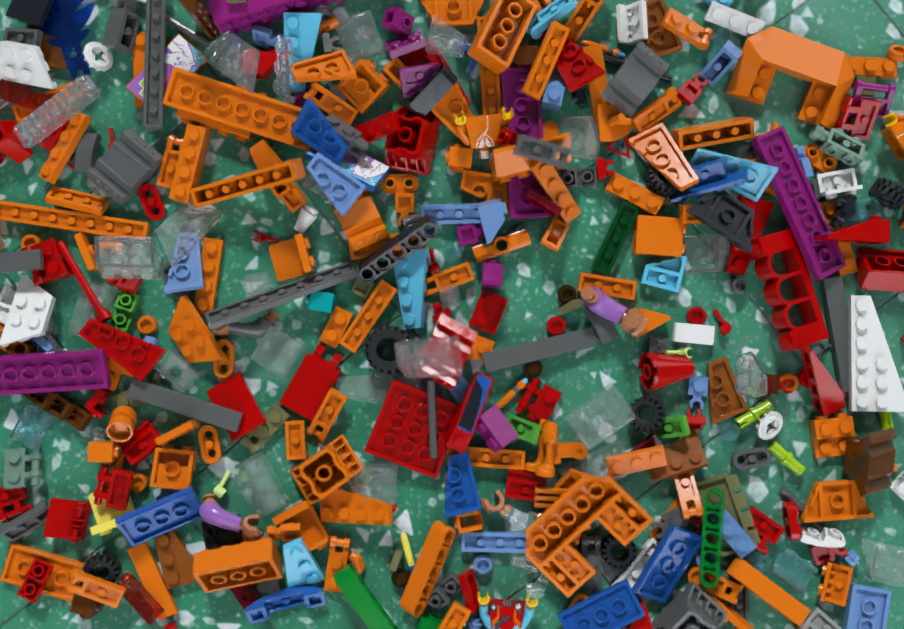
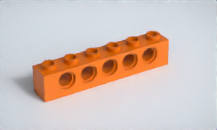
[189,158,307,208]

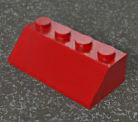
[855,247,904,292]

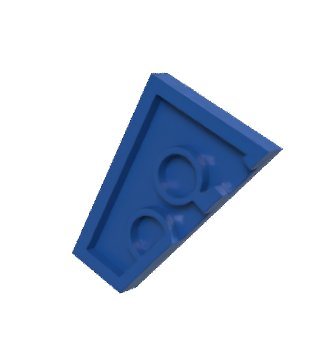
[290,98,349,164]
[444,451,482,518]

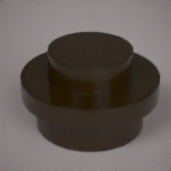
[557,285,576,304]
[523,361,543,378]
[391,568,411,588]

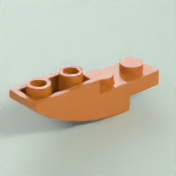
[249,138,309,213]

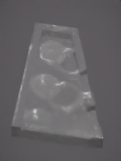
[68,278,120,337]

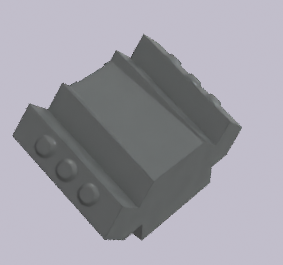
[600,41,669,118]
[86,128,164,205]
[652,582,727,629]

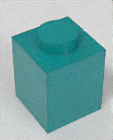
[306,291,336,313]

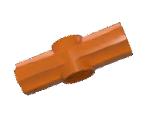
[472,229,531,263]

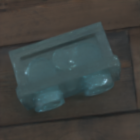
[10,403,55,451]
[768,548,818,593]

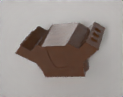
[843,427,897,497]

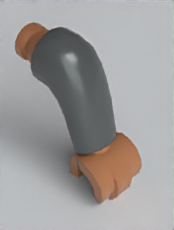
[207,309,280,338]

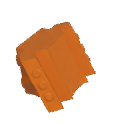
[328,189,390,251]
[290,434,364,505]

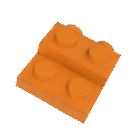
[336,58,391,114]
[808,412,855,458]
[149,444,198,490]

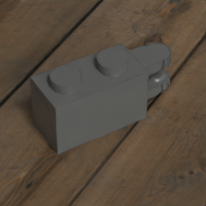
[102,0,141,53]
[326,113,369,159]

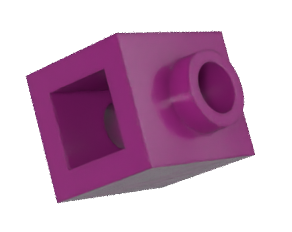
[381,7,415,37]

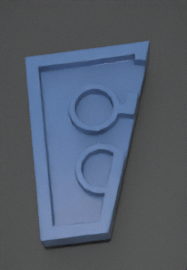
[306,152,366,218]
[163,233,205,294]

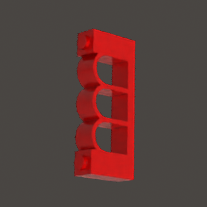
[750,228,830,352]

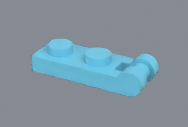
[526,0,577,39]

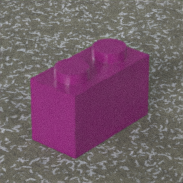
[475,404,519,453]

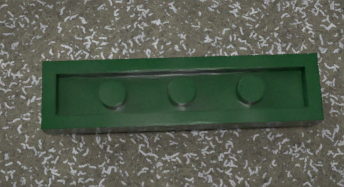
[590,200,640,277]

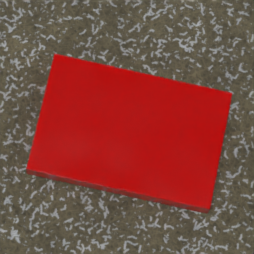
[206,372,267,442]

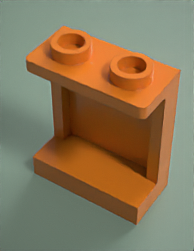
[632,215,686,258]
[272,499,331,551]

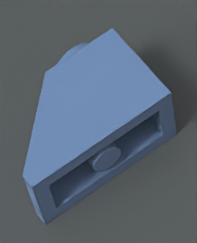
[699,40,743,87]
[541,71,566,112]
[477,198,508,244]

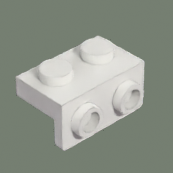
[616,0,648,45]
[814,168,863,200]

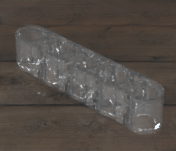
[13,75,101,148]

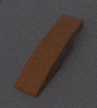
[22,391,93,431]

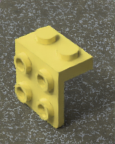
[88,487,135,536]

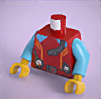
[477,591,538,629]

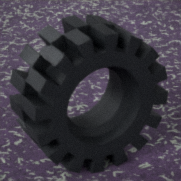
[646,165,679,197]
[868,177,904,210]
[628,397,666,433]
[601,533,637,570]
[82,551,121,583]

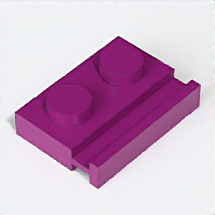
[398,63,438,98]

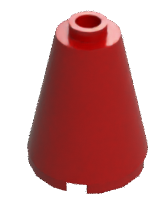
[638,352,695,391]

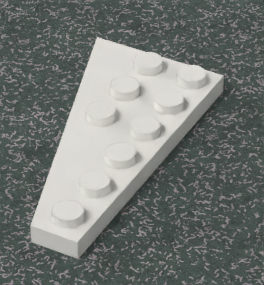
[848,295,904,412]

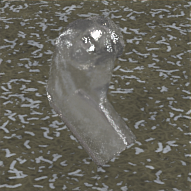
[85,427,106,453]
[526,573,551,593]

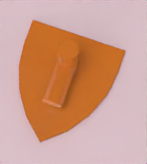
[596,103,634,142]

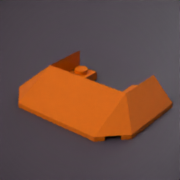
[725,26,855,131]
[526,476,654,597]

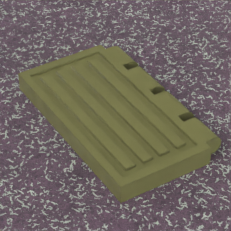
[695,472,761,557]

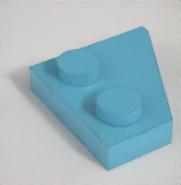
[640,256,687,293]

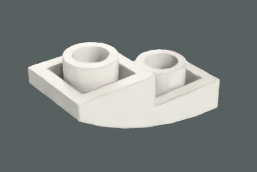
[672,322,715,345]
[800,526,846,547]

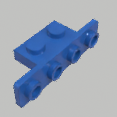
[670,158,748,203]

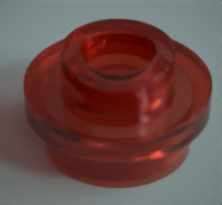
[689,515,703,531]

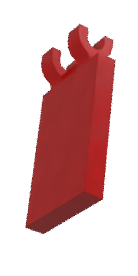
[279,344,344,421]

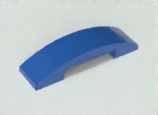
[245,586,327,624]

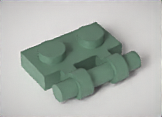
[3,446,42,489]

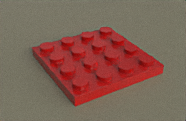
[364,379,460,479]

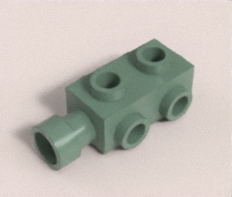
[808,124,868,167]

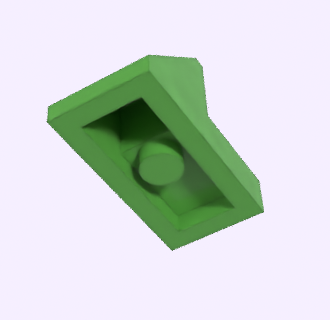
[508,414,542,444]
[652,414,691,439]

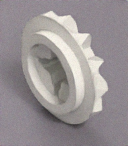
[82,42,113,72]
[756,410,783,440]

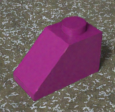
[481,260,503,288]

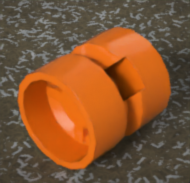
[106,406,137,442]

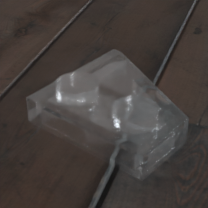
[425,15,467,58]

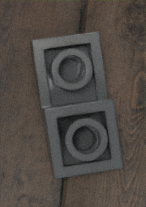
[75,133,102,173]
[558,166,599,190]
[584,306,619,345]
[427,570,462,613]

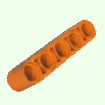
[400,520,456,617]
[726,556,811,627]

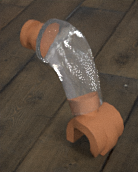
[480,489,547,532]

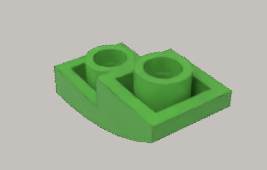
[109,290,140,333]

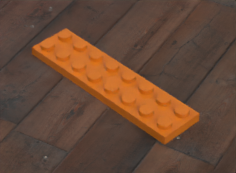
[162,67,311,151]

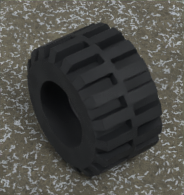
[365,326,414,374]

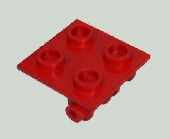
[43,498,91,543]

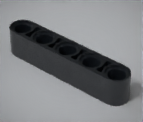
[359,215,438,283]

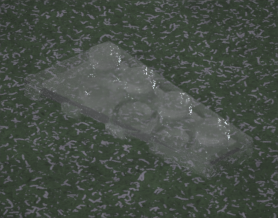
[336,372,417,405]

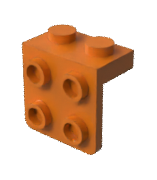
[269,233,316,281]

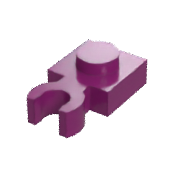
[455,223,486,247]

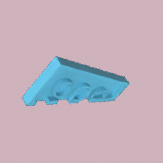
[283,12,323,92]
[689,148,778,202]
[394,248,429,330]

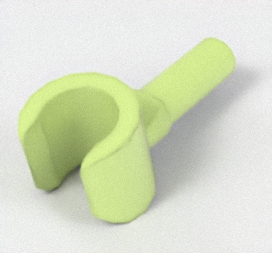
[665,347,692,358]
[213,470,231,498]

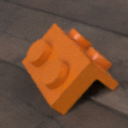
[817,561,853,607]

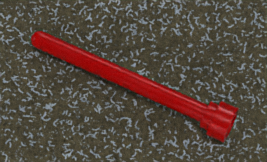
[57,240,113,323]

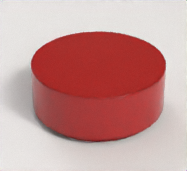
[686,307,707,325]
[546,317,566,336]

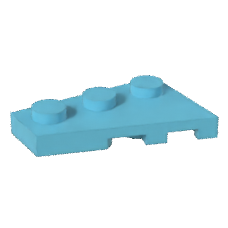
[283,537,325,588]

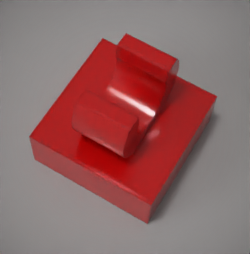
[596,158,615,181]
[432,302,452,323]
[685,409,706,430]

